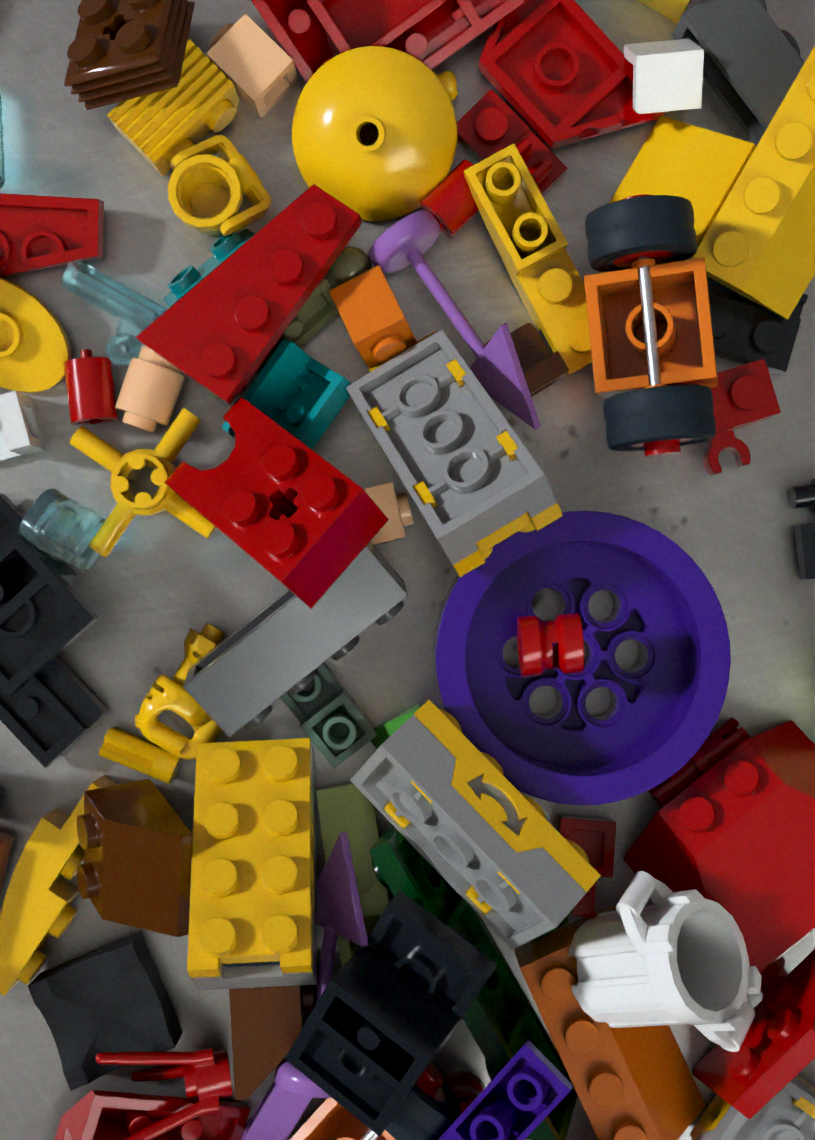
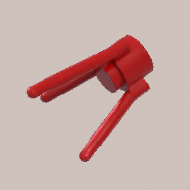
[95,1048,233,1140]

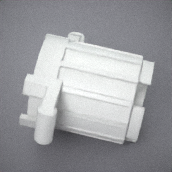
[568,871,762,1052]

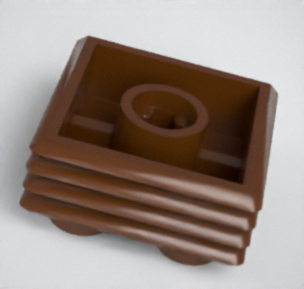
[64,0,195,110]

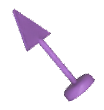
[367,210,541,430]
[274,832,369,1098]

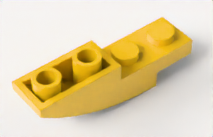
[463,143,592,377]
[0,774,119,996]

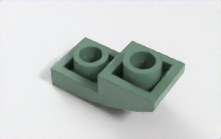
[280,662,378,769]

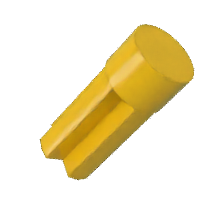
[99,727,183,785]

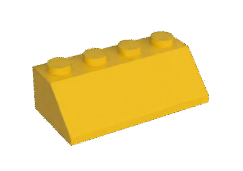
[692,46,815,320]

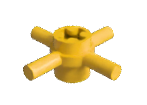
[70,408,217,558]

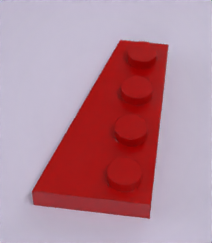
[135,184,362,406]
[0,193,104,278]

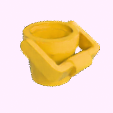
[168,135,272,236]

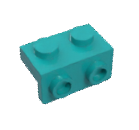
[222,339,351,449]

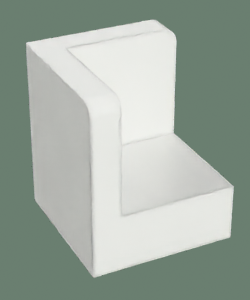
[624,39,704,114]
[0,391,46,463]

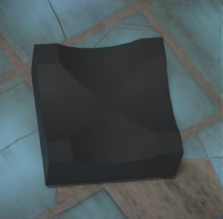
[28,931,183,1091]

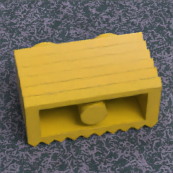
[107,38,240,176]

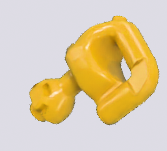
[135,622,226,760]

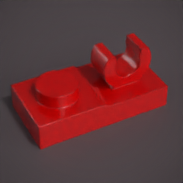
[457,89,568,196]

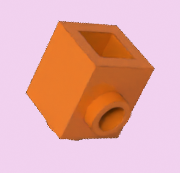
[329,265,418,368]

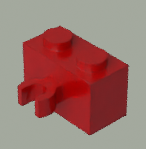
[703,358,781,476]

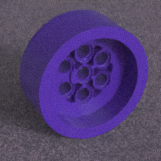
[434,511,731,806]

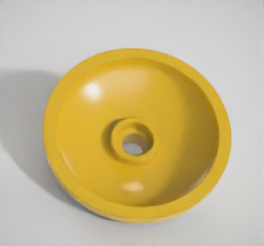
[292,46,458,221]

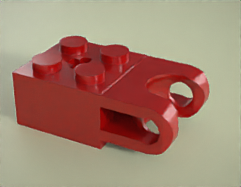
[164,397,389,609]

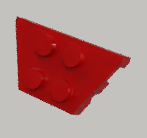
[478,0,667,149]
[691,949,815,1120]

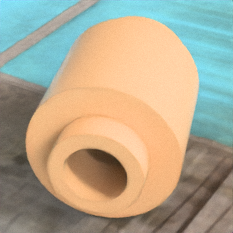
[115,346,185,433]

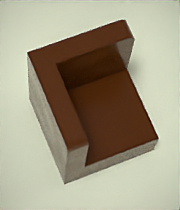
[485,323,569,398]

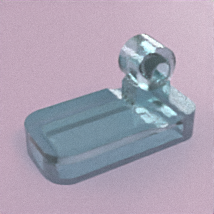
[60,262,168,365]
[19,488,106,570]

